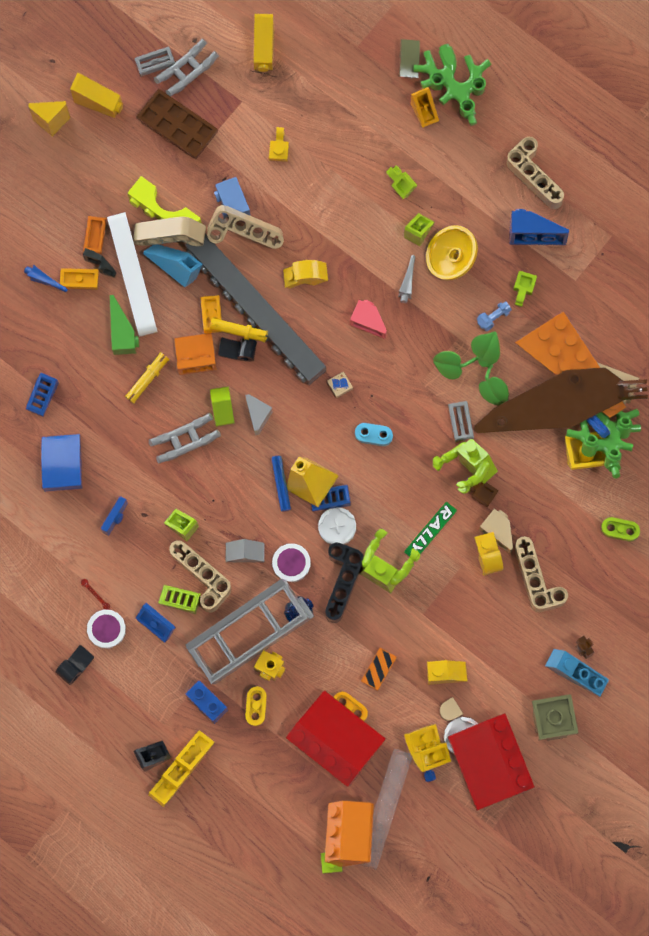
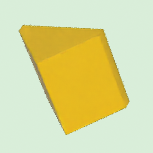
[28,101,70,137]
[565,432,606,470]

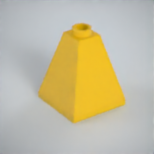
[287,457,339,507]

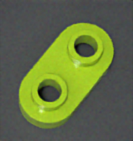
[601,517,640,542]

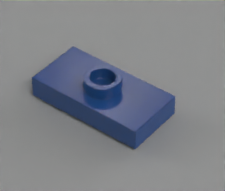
[101,496,128,536]
[135,603,176,643]

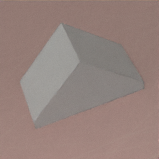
[245,394,273,436]
[226,539,265,562]

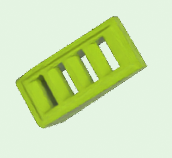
[159,585,201,614]

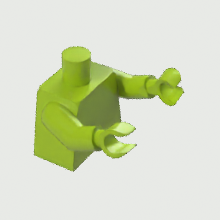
[433,439,498,494]
[360,529,420,593]

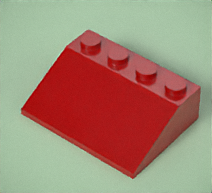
[286,690,386,787]
[448,713,535,810]

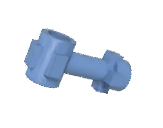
[476,301,512,331]

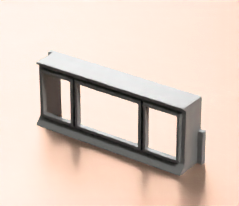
[186,579,315,684]

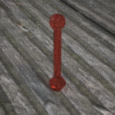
[81,579,110,610]

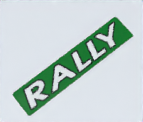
[404,502,457,557]

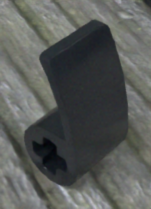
[218,337,257,362]
[55,645,94,685]

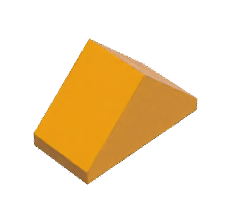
[411,87,439,128]

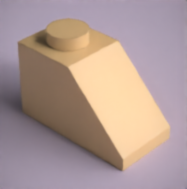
[479,509,513,554]

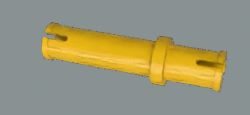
[210,318,268,343]
[125,352,169,404]

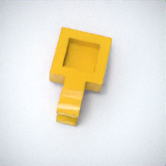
[269,127,289,162]

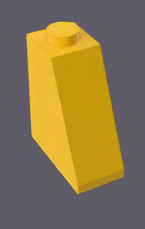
[254,14,274,72]
[70,73,123,118]

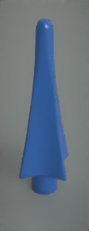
[24,265,68,292]

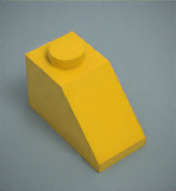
[427,660,467,685]

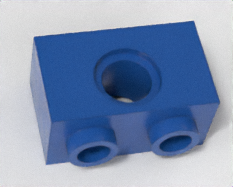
[185,680,228,724]

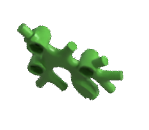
[414,44,491,126]
[566,409,641,479]

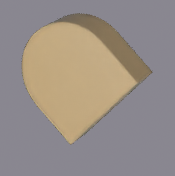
[440,697,463,721]

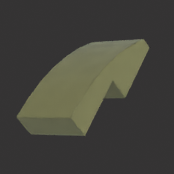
[399,39,420,78]

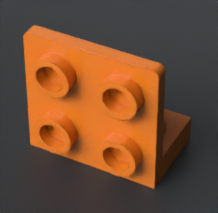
[174,333,217,375]

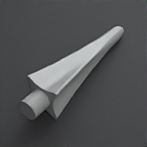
[399,255,415,304]

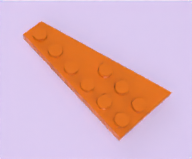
[515,311,626,418]

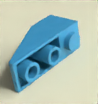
[143,244,203,287]
[545,649,609,697]

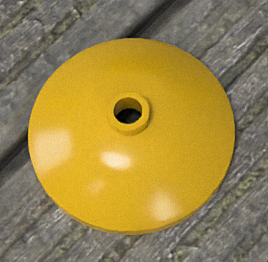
[426,225,478,280]

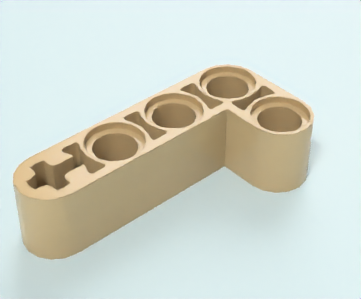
[507,137,564,209]
[207,205,284,249]
[133,217,206,246]
[515,536,568,612]
[169,540,232,613]

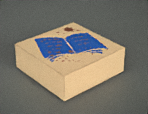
[327,372,353,398]

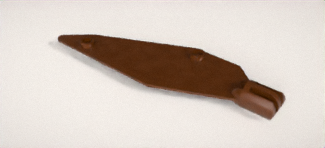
[474,367,648,433]

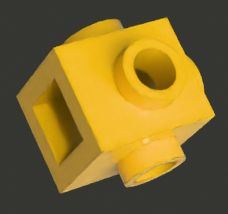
[254,650,286,681]

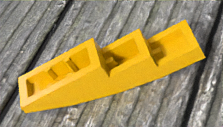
[149,730,215,807]

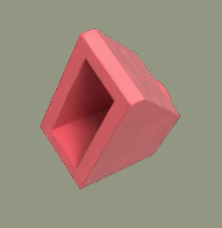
[350,300,387,339]

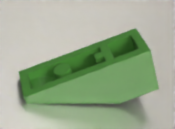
[110,295,140,355]

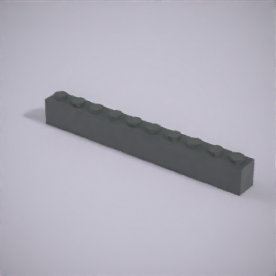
[185,234,326,386]

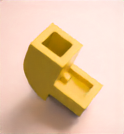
[283,260,328,289]
[474,532,504,576]

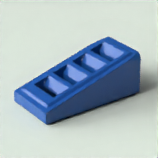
[26,373,59,417]
[312,485,351,512]

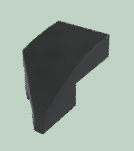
[83,248,116,278]

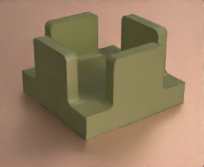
[532,694,578,741]

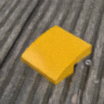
[404,724,451,772]

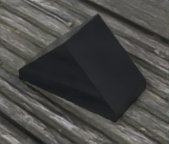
[133,741,171,772]

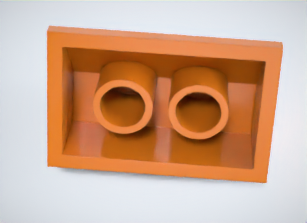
[325,801,374,867]

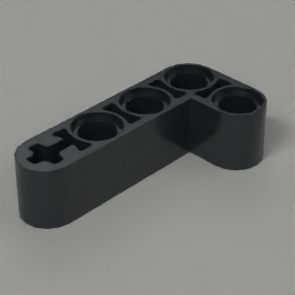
[325,542,364,623]

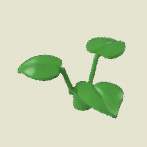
[433,331,509,406]

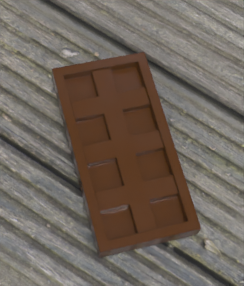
[136,88,218,159]

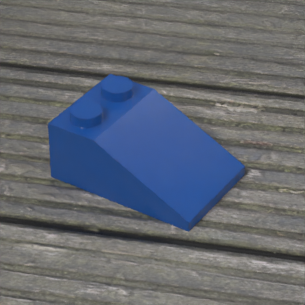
[510,209,569,245]

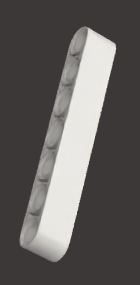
[107,212,158,337]

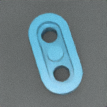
[355,423,393,446]

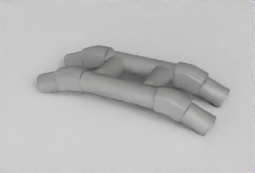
[154,38,220,96]
[149,413,221,463]

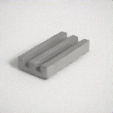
[134,47,175,76]
[448,401,474,442]

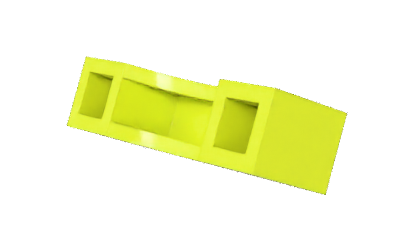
[127,176,202,224]

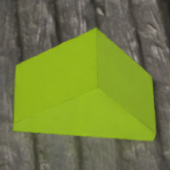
[404,213,434,246]
[210,386,235,427]
[164,509,199,542]

